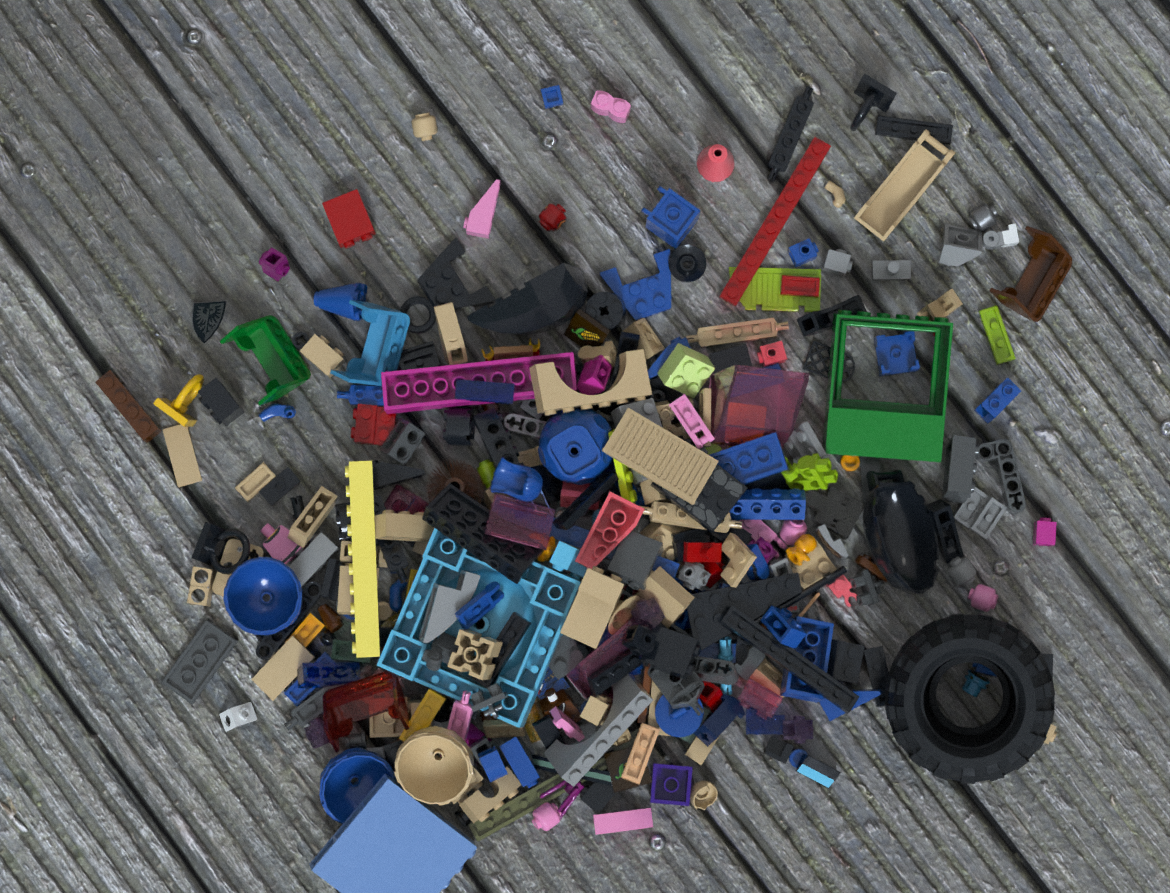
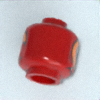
[538,204,567,232]

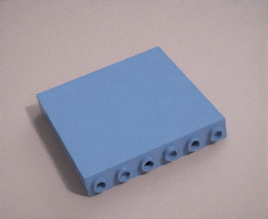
[309,773,477,893]

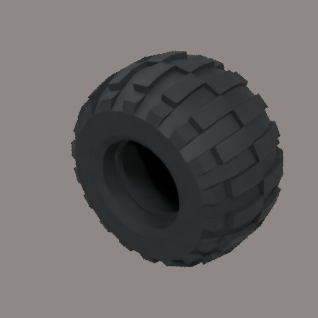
[885,613,1055,784]

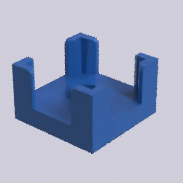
[874,331,920,377]

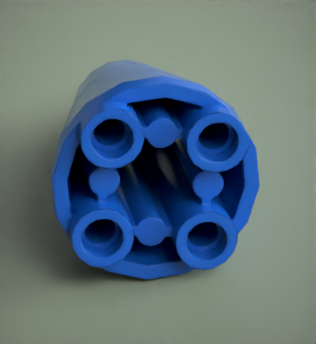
[314,283,367,321]

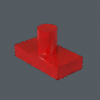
[683,542,722,562]

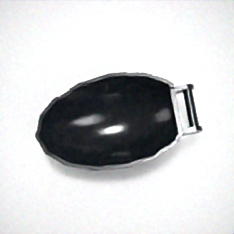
[863,470,939,594]

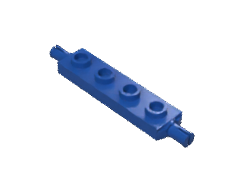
[337,385,384,407]

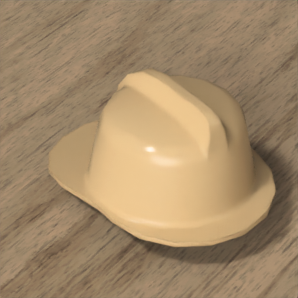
[608,595,641,635]

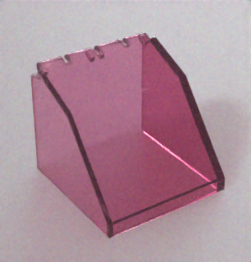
[709,365,809,447]

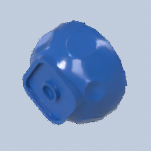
[538,407,613,485]
[223,557,302,635]
[319,748,397,824]

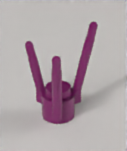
[540,780,585,820]

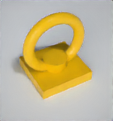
[153,374,204,427]

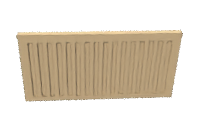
[602,408,719,505]

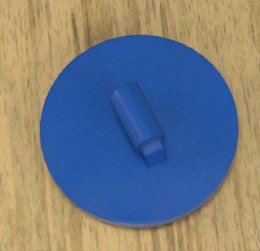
[655,695,704,737]

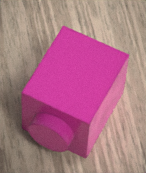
[1033,518,1057,547]

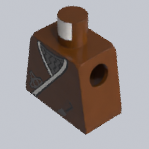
[539,688,583,731]

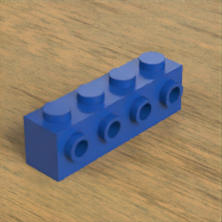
[729,488,806,520]

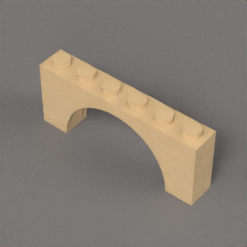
[529,349,652,416]

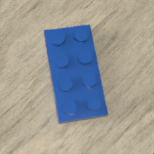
[710,432,789,484]

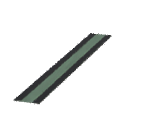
[532,755,612,786]

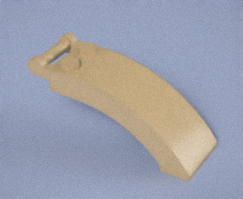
[854,129,956,241]

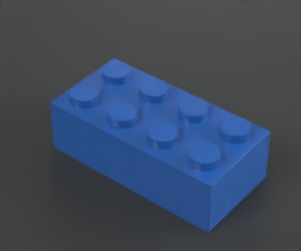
[780,616,834,703]

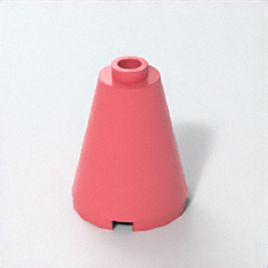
[697,144,735,182]

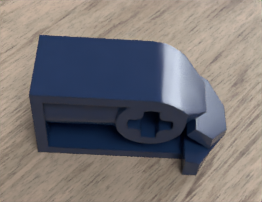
[694,694,745,747]

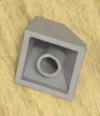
[939,224,982,267]

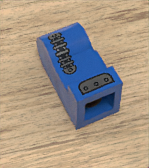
[746,544,770,580]

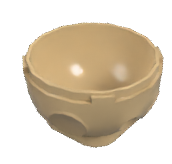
[394,726,474,806]

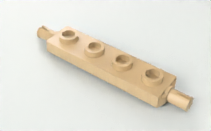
[686,318,789,348]
[639,501,742,533]

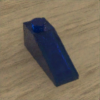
[297,662,361,688]

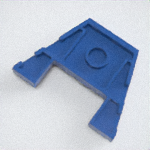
[600,249,671,321]

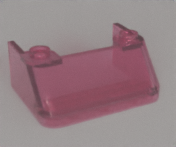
[566,617,642,699]

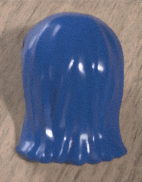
[490,457,543,502]

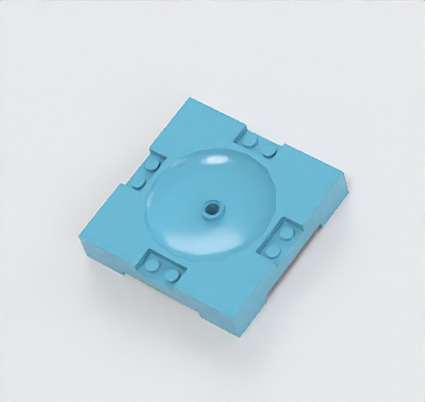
[376,528,582,728]

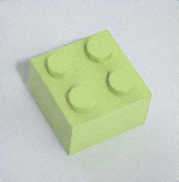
[657,343,715,398]

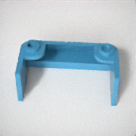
[330,300,410,386]

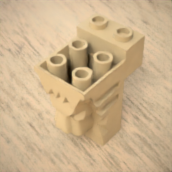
[560,566,625,649]

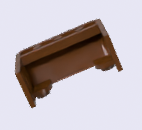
[990,226,1072,322]

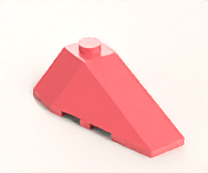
[575,492,645,569]

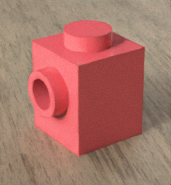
[757,341,787,367]

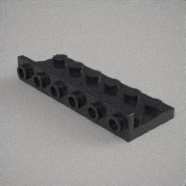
[422,483,545,584]

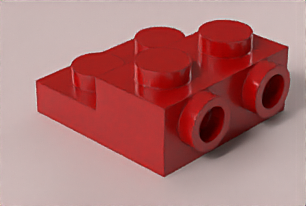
[351,404,397,446]

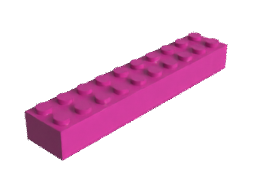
[381,352,578,414]

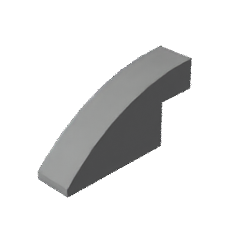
[419,570,481,643]

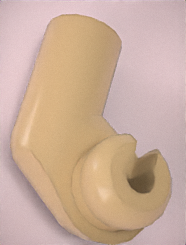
[825,180,846,208]

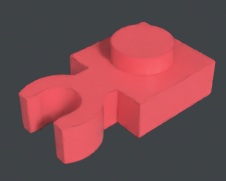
[827,575,858,607]

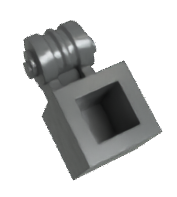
[422,632,459,671]

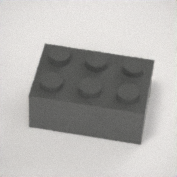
[942,435,979,503]

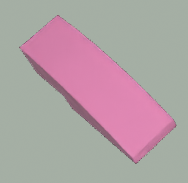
[593,808,653,835]

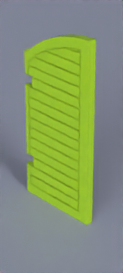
[729,267,821,312]

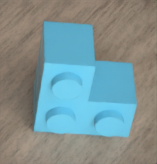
[550,541,587,580]

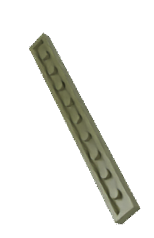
[468,729,639,842]

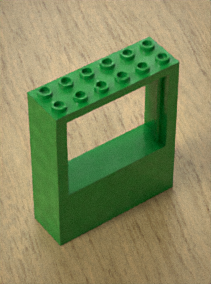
[822,310,953,462]

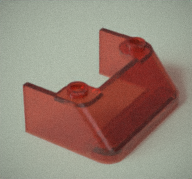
[323,671,409,753]

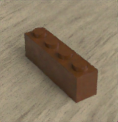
[95,370,162,443]

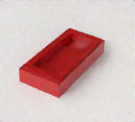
[780,275,820,298]

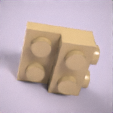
[785,540,837,589]
[369,697,412,738]

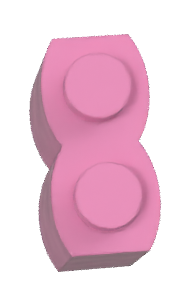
[591,90,631,123]

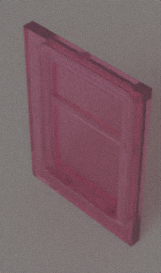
[485,494,555,550]

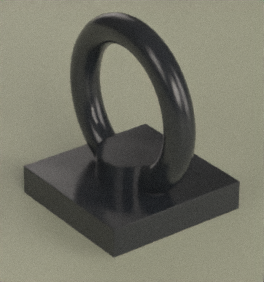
[850,73,897,131]
[191,522,250,574]

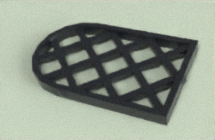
[803,341,856,382]

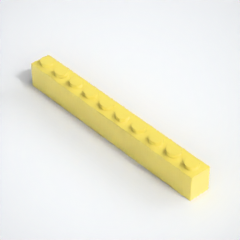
[345,461,380,658]

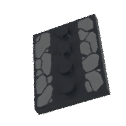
[651,440,747,533]

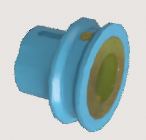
[962,670,990,697]

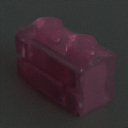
[737,678,783,720]

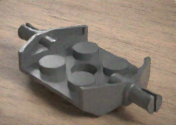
[647,667,705,716]

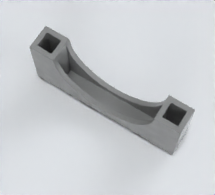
[544,673,653,787]

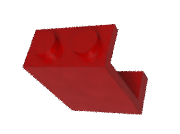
[322,189,376,249]

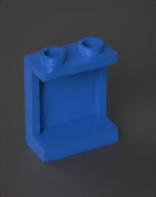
[974,378,1022,424]

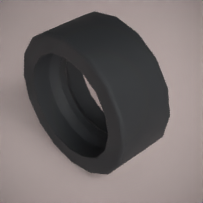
[400,296,436,334]

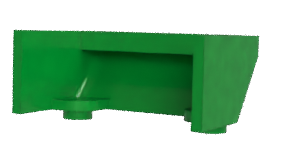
[220,315,311,406]

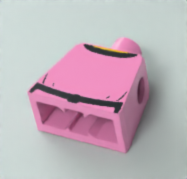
[260,523,308,564]

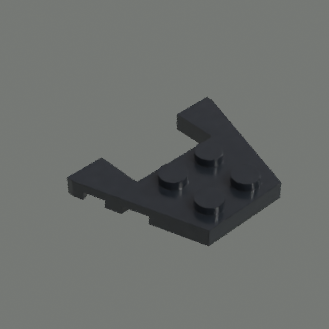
[417,238,495,310]

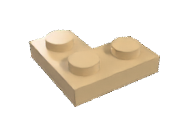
[721,533,757,588]

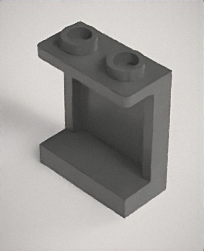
[607,531,664,590]

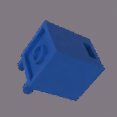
[641,186,700,249]

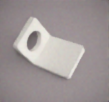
[219,702,257,732]

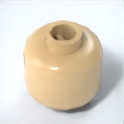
[411,112,438,141]

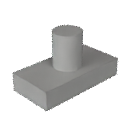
[872,260,911,281]

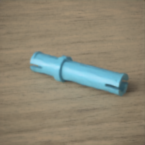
[718,636,733,695]

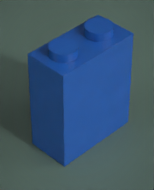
[499,737,540,789]

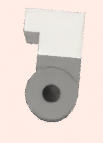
[982,224,1019,250]

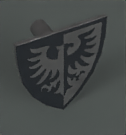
[192,301,226,343]

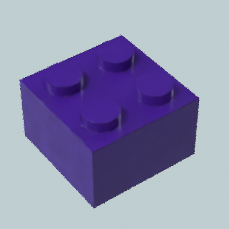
[650,763,693,806]

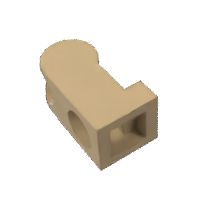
[578,341,617,367]

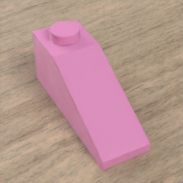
[463,179,501,239]

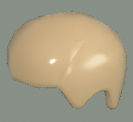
[690,780,718,810]

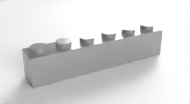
[264,532,340,602]

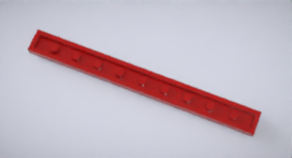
[719,137,831,307]

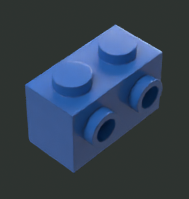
[760,605,806,649]

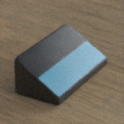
[795,754,840,788]

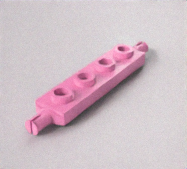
[440,691,473,757]

